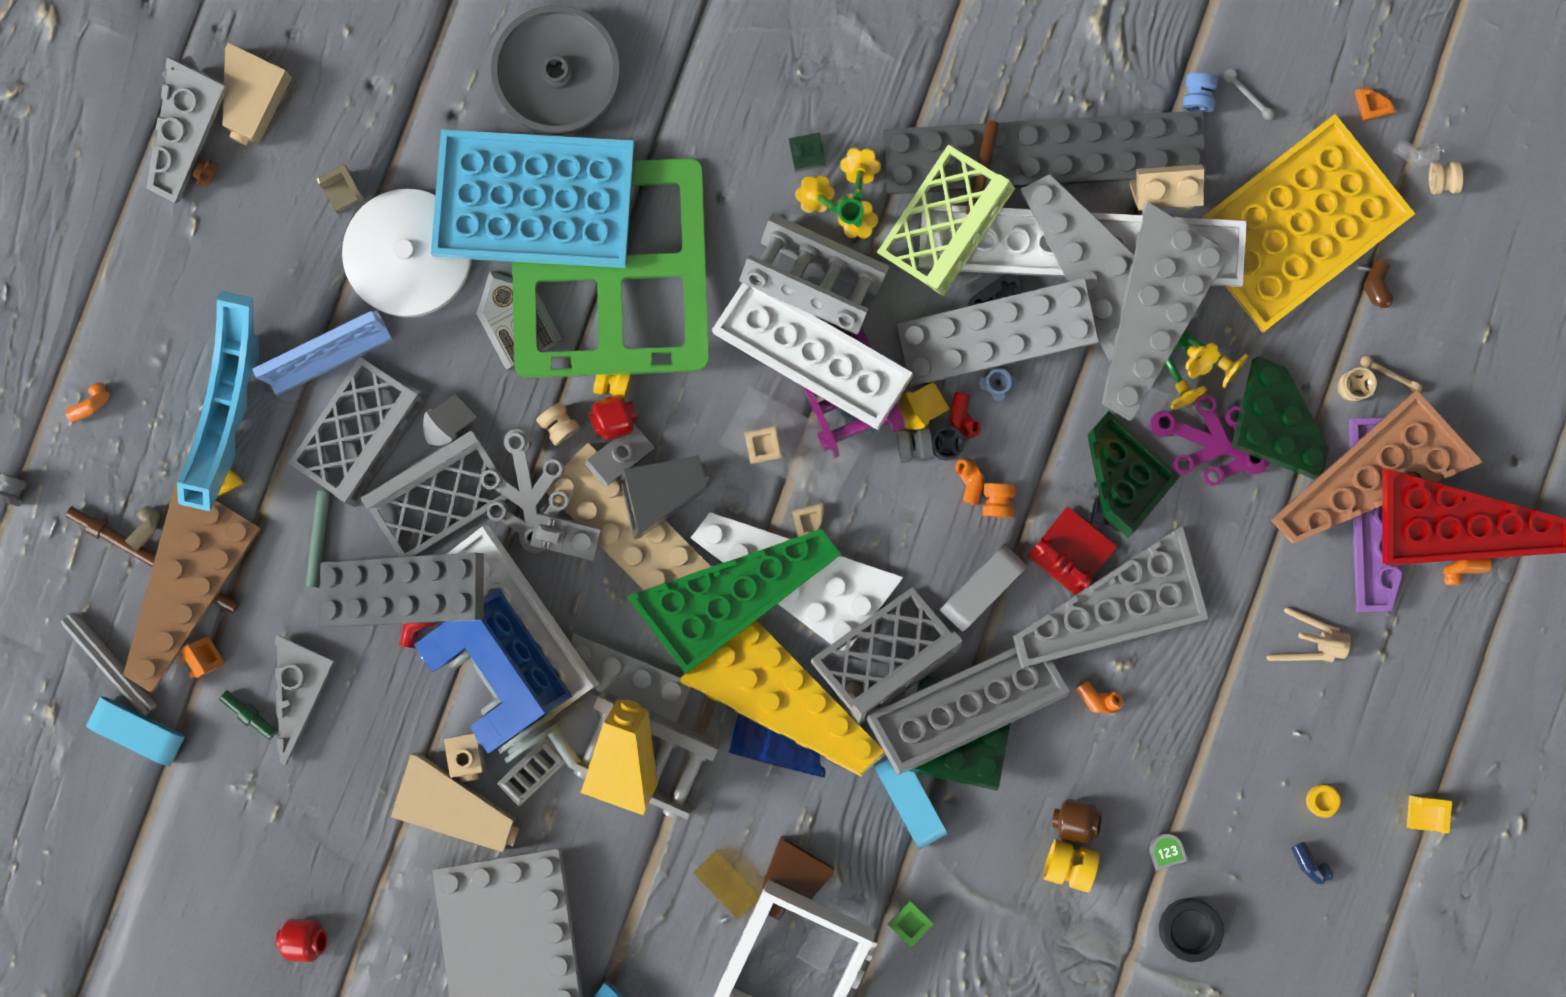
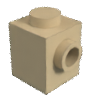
[444,733,486,782]

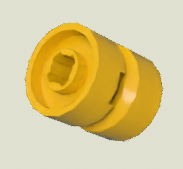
[1043,839,1100,893]

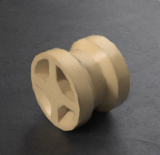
[1429,161,1463,195]

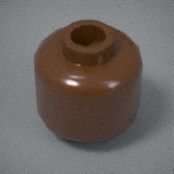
[1052,799,1102,844]

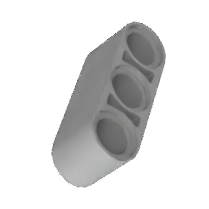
[939,543,1028,632]

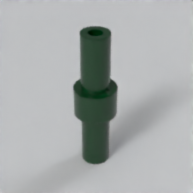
[219,690,278,740]

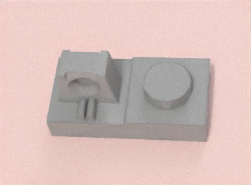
[530,512,601,561]

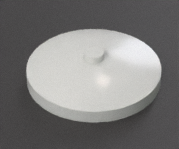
[342,189,472,317]

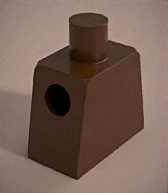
[762,837,835,921]

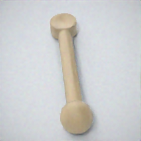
[1360,355,1423,392]

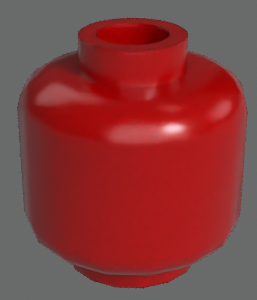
[588,395,638,441]
[275,918,327,962]

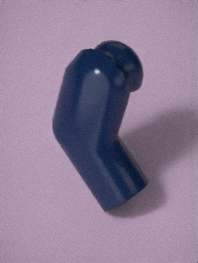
[1291,842,1333,884]

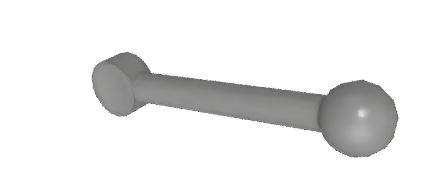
[1223,69,1275,120]

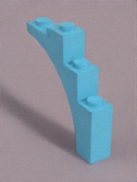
[177,291,259,511]

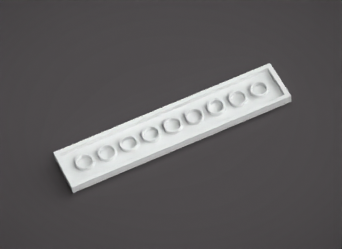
[918,204,1246,287]

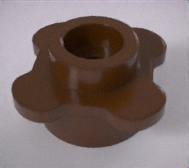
[192,156,219,188]

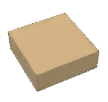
[744,426,782,465]

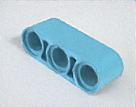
[86,696,185,767]
[874,759,947,850]

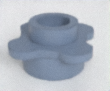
[979,366,1017,402]

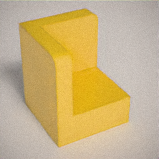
[1407,795,1452,834]

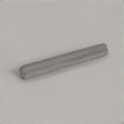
[61,612,157,716]

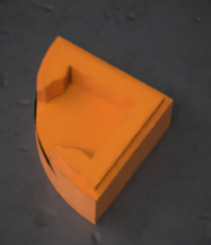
[1354,88,1396,122]

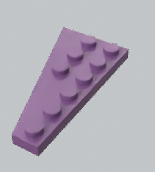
[1348,416,1448,612]

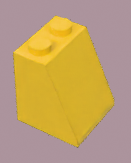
[581,699,658,815]

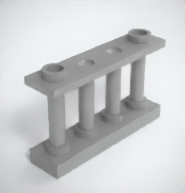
[739,213,890,335]
[568,691,721,820]

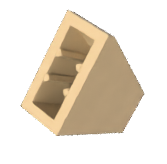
[223,43,292,146]

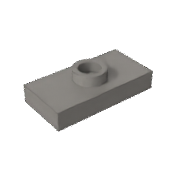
[585,424,655,488]

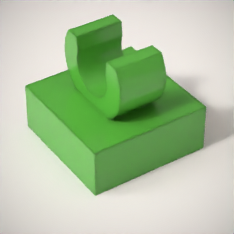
[887,900,934,948]

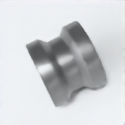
[0,473,28,507]

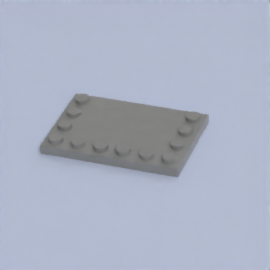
[432,849,582,997]

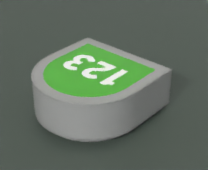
[1149,833,1188,871]

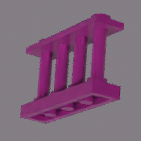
[801,326,905,458]

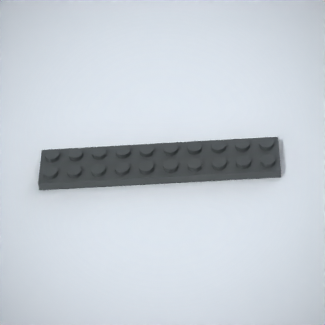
[883,110,1207,195]

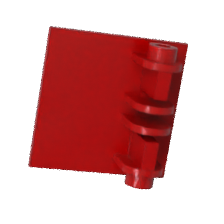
[1027,506,1117,595]

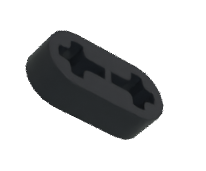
[967,275,1023,307]

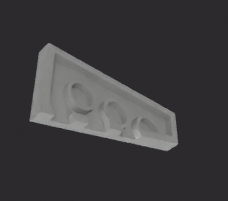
[146,57,228,203]
[570,633,692,723]

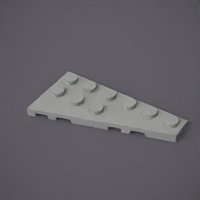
[1020,174,1198,362]
[1102,201,1230,421]

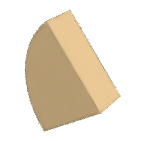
[792,503,824,537]

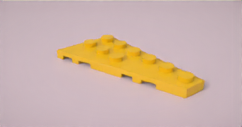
[679,620,885,776]

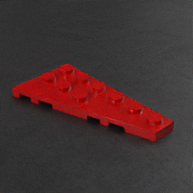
[1382,467,1566,565]

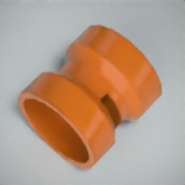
[982,483,1016,518]

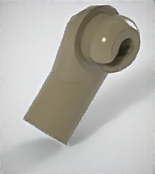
[125,506,161,552]

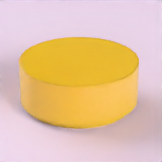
[1306,784,1341,818]

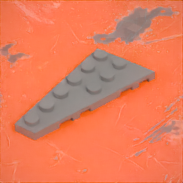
[1013,525,1209,668]

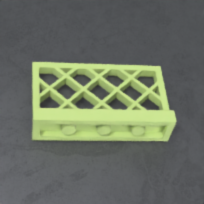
[877,145,1015,296]

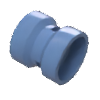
[1182,73,1218,112]

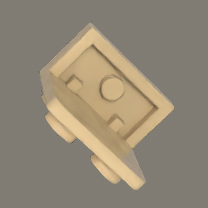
[1130,164,1204,210]

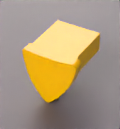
[898,382,950,430]

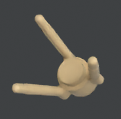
[1267,607,1351,663]

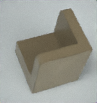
[316,164,365,214]

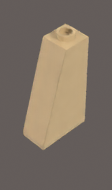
[391,753,519,852]

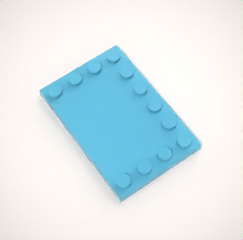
[431,129,634,268]

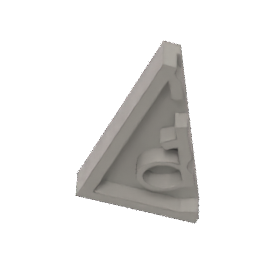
[275,635,335,765]

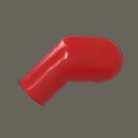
[949,392,981,439]
[399,622,437,649]

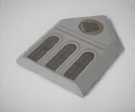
[476,271,563,370]

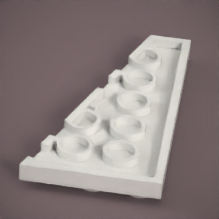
[691,512,903,651]

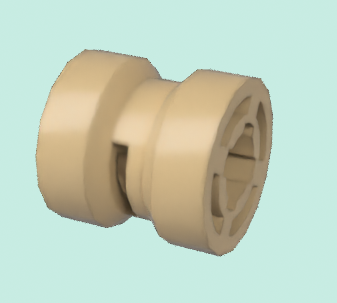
[1337,367,1377,402]
[536,401,581,446]

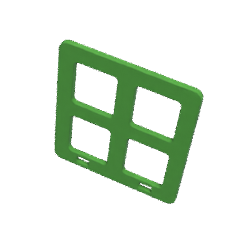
[512,158,709,378]

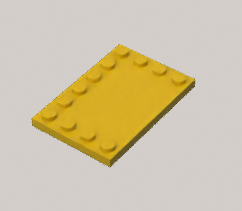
[1200,114,1415,333]

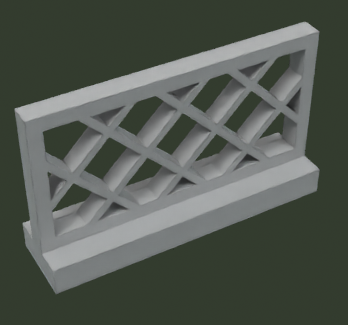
[288,357,426,507]
[360,428,508,557]
[811,587,963,725]

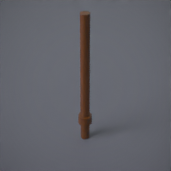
[65,506,239,614]

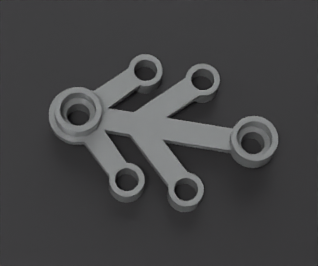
[480,428,570,553]

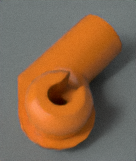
[66,382,110,423]
[955,458,985,506]
[1442,558,1492,585]
[1075,679,1124,714]

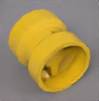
[593,374,632,400]

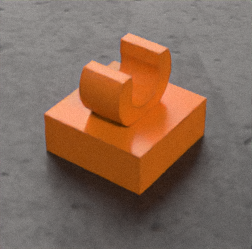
[179,636,225,678]

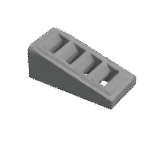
[497,737,566,807]

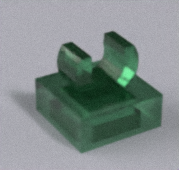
[788,132,826,172]

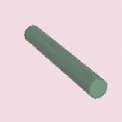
[306,490,330,588]

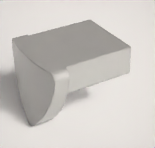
[423,394,477,446]

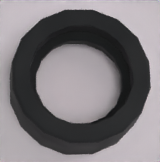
[1159,898,1224,963]

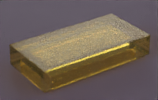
[693,850,761,920]

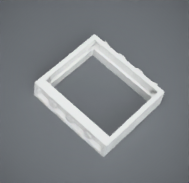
[714,880,878,997]

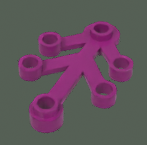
[1149,395,1270,486]

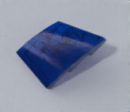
[729,713,826,778]

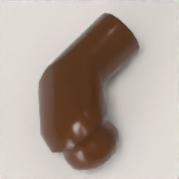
[1364,259,1393,308]

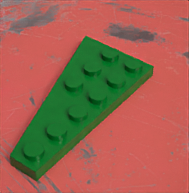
[626,529,841,674]

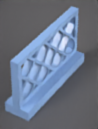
[252,310,393,396]

